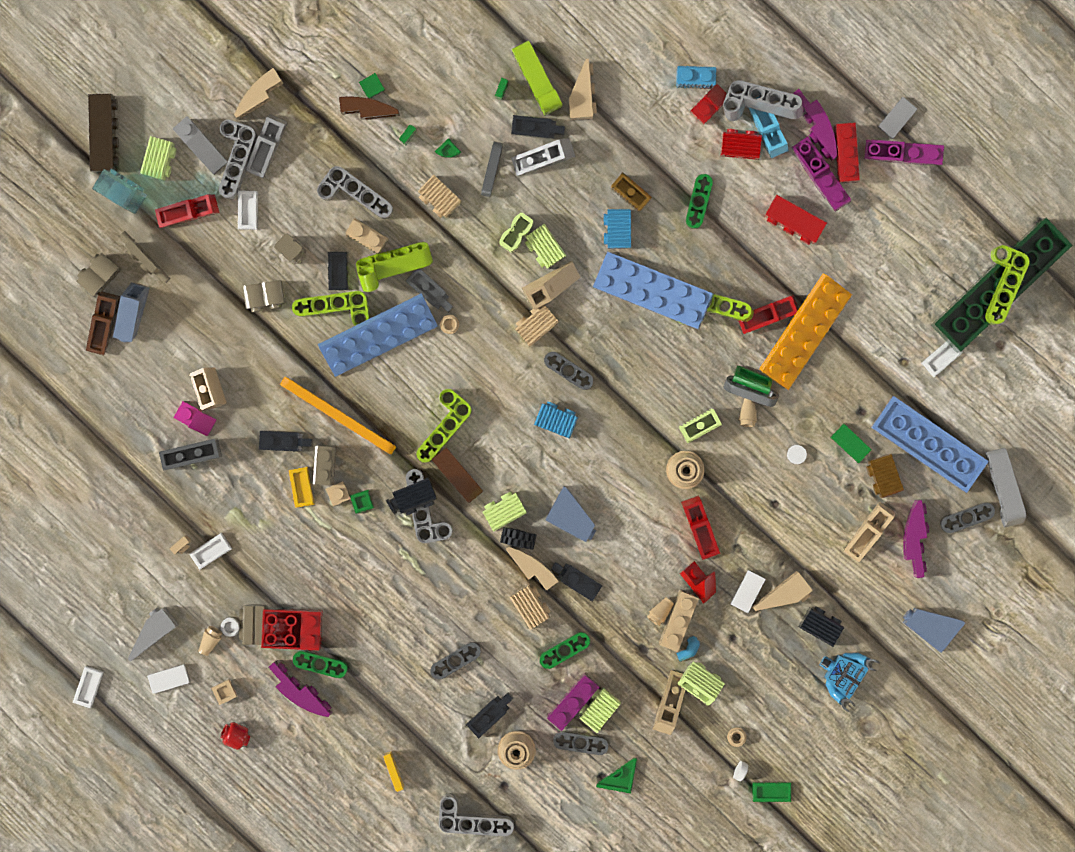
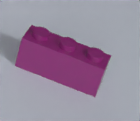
[547,673,599,731]

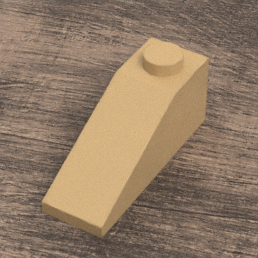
[752,571,813,611]
[653,670,685,735]

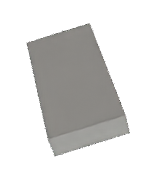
[878,97,917,139]

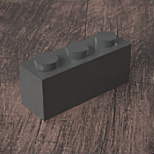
[159,438,222,471]

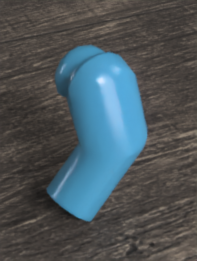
[676,636,700,662]

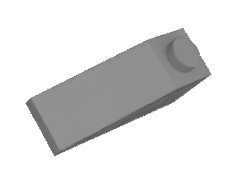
[173,116,228,175]
[511,138,575,176]
[128,607,178,661]

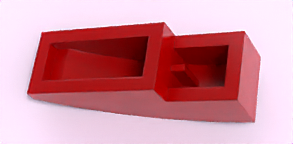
[155,194,220,228]
[738,295,799,334]
[681,495,720,560]

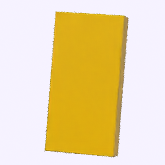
[289,467,315,508]
[383,751,404,792]

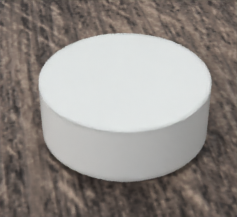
[787,445,807,464]
[221,617,241,637]
[733,761,748,781]

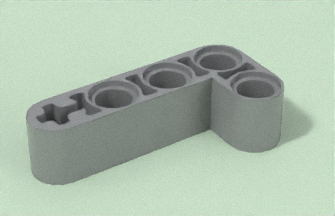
[723,80,803,121]
[219,120,257,200]
[317,166,393,219]
[986,448,1026,528]
[406,469,453,543]
[439,793,514,836]

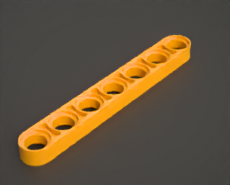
[280,376,396,455]

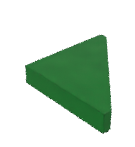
[596,757,637,794]

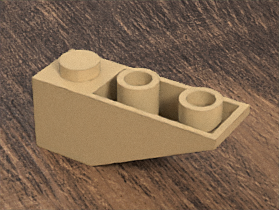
[569,59,597,121]
[522,261,581,310]

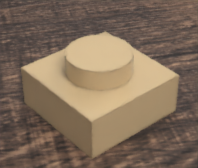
[326,481,351,506]
[170,535,191,554]
[211,679,237,705]

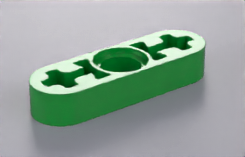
[685,174,713,229]
[540,632,590,669]
[293,650,348,678]

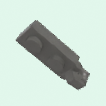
[406,269,453,313]

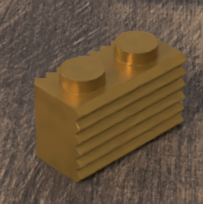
[611,172,652,212]
[866,454,904,498]

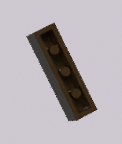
[88,94,119,173]

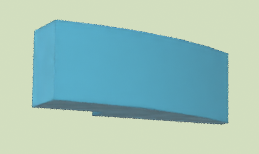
[748,96,789,158]

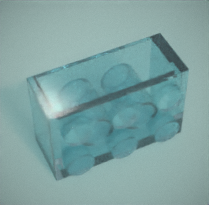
[92,169,147,214]

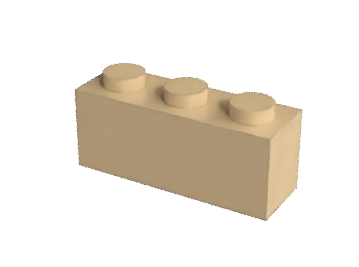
[659,590,699,652]

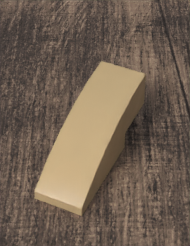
[234,68,283,120]
[844,502,895,562]
[506,546,559,591]

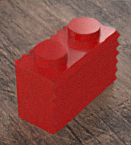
[720,129,762,160]

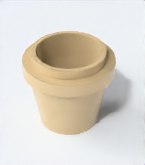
[666,451,705,489]
[497,731,536,770]

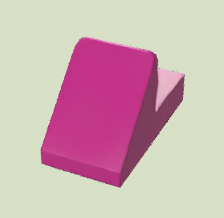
[173,401,217,436]

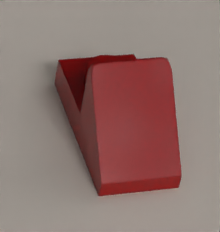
[690,84,727,125]
[680,561,716,604]

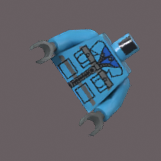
[819,653,880,712]

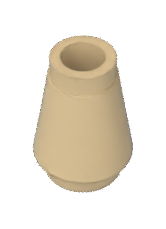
[738,398,757,427]
[647,597,674,626]
[198,626,222,656]

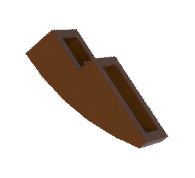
[339,96,400,120]
[86,291,120,356]
[432,447,483,503]

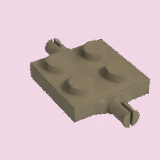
[120,231,171,284]

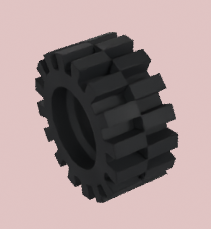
[500,527,537,550]

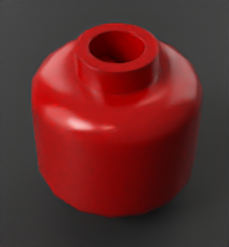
[220,722,250,750]

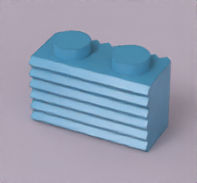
[676,66,716,89]
[603,209,631,249]
[534,401,578,439]

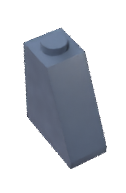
[113,282,150,342]
[545,486,596,542]
[902,608,965,653]

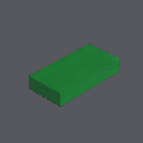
[732,365,773,394]
[830,423,872,464]
[752,782,791,802]

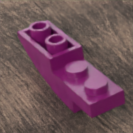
[793,89,837,161]
[792,136,851,212]
[864,139,945,165]
[903,499,929,578]
[268,661,332,717]

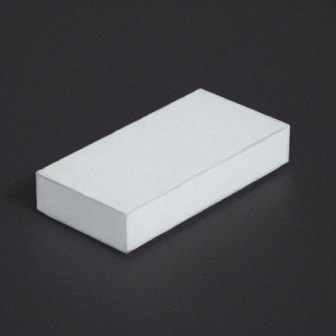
[238,191,258,230]
[921,342,963,377]
[189,533,232,570]
[731,570,765,613]
[147,664,190,694]
[73,666,104,709]

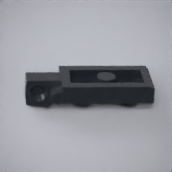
[511,115,565,139]
[259,431,313,452]
[551,562,603,602]
[466,692,514,739]

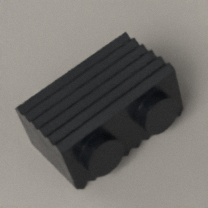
[392,478,437,516]
[798,606,844,647]

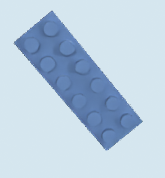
[593,252,714,330]
[318,293,438,377]
[871,396,989,493]

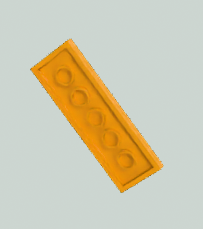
[759,273,852,390]

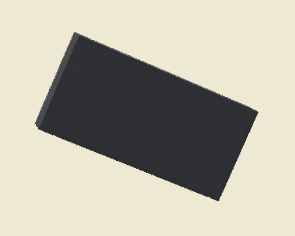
[328,252,348,291]

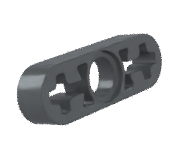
[481,141,503,197]
[544,352,593,390]
[723,375,779,407]
[940,502,995,533]
[430,642,481,680]
[553,731,608,755]

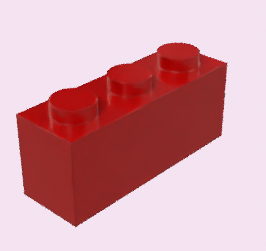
[834,123,860,184]
[764,195,827,245]

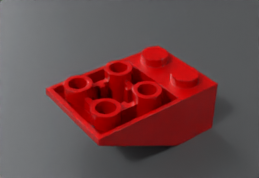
[261,609,323,651]

